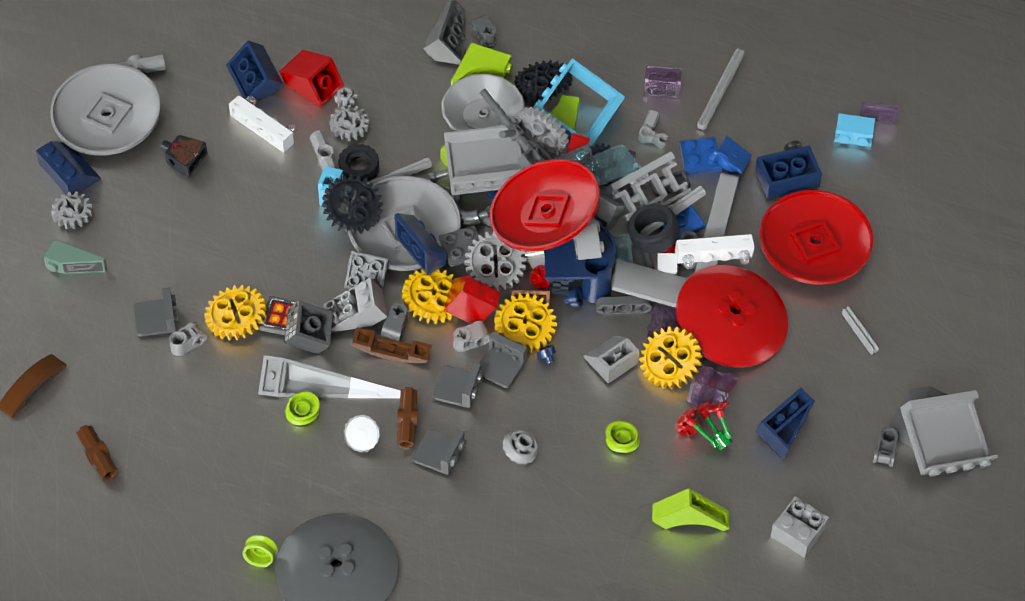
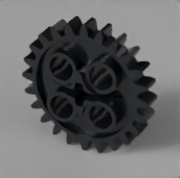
[514,60,573,102]
[321,174,383,235]

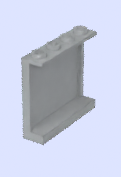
[444,124,524,195]
[900,390,998,477]

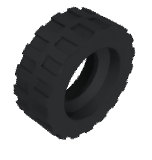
[338,144,379,182]

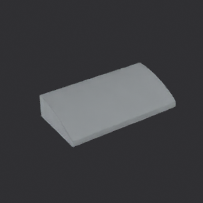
[612,259,688,307]

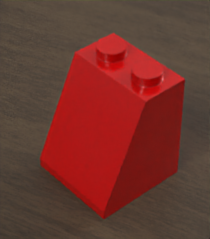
[279,50,344,107]
[443,276,501,324]

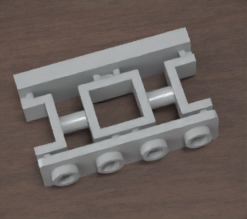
[605,151,692,227]

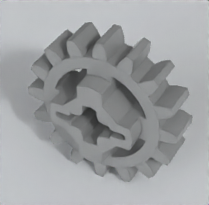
[329,105,369,141]
[51,192,93,229]

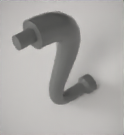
[429,169,489,226]

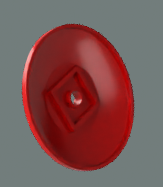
[490,159,600,251]
[759,190,873,285]
[676,265,788,368]

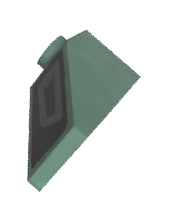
[43,240,107,274]

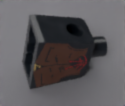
[160,135,208,178]

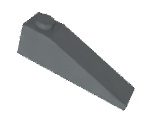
[423,0,466,65]

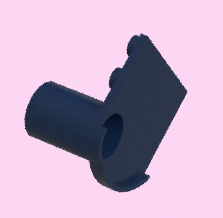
[544,223,616,303]

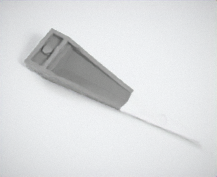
[258,355,418,398]

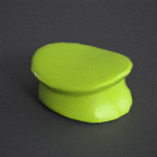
[285,391,320,425]
[605,421,640,453]
[243,535,278,567]

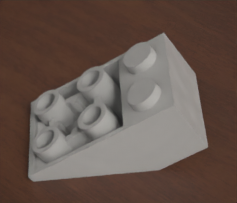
[323,278,387,332]

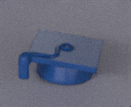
[709,136,752,174]

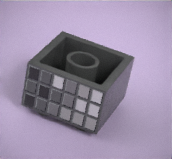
[284,300,333,354]

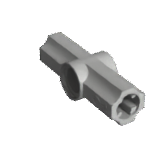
[111,54,165,75]
[310,130,340,181]

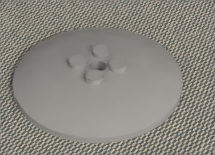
[50,64,161,156]
[348,176,460,271]

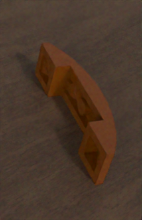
[352,327,432,363]
[0,354,67,419]

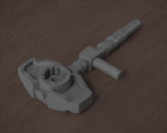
[480,89,554,168]

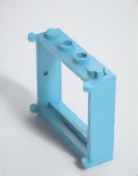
[533,58,625,152]

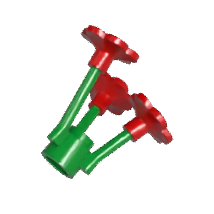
[676,400,733,450]

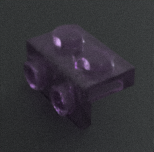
[860,101,899,125]
[647,303,679,345]

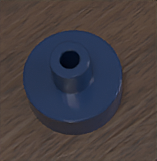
[564,288,583,308]
[536,344,556,364]

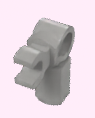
[638,110,668,149]

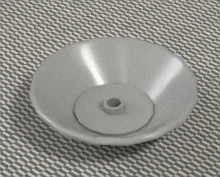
[441,74,525,131]

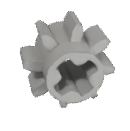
[334,87,357,109]

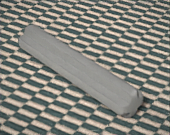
[842,307,879,354]

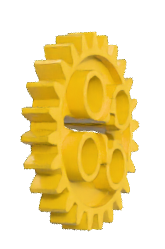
[402,269,453,324]
[204,285,267,341]
[494,293,557,353]
[639,326,703,389]

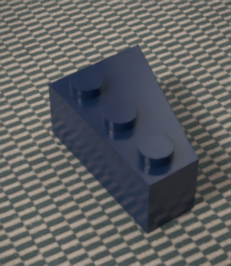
[755,388,815,459]

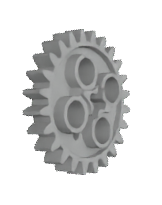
[514,106,569,157]
[464,231,527,291]

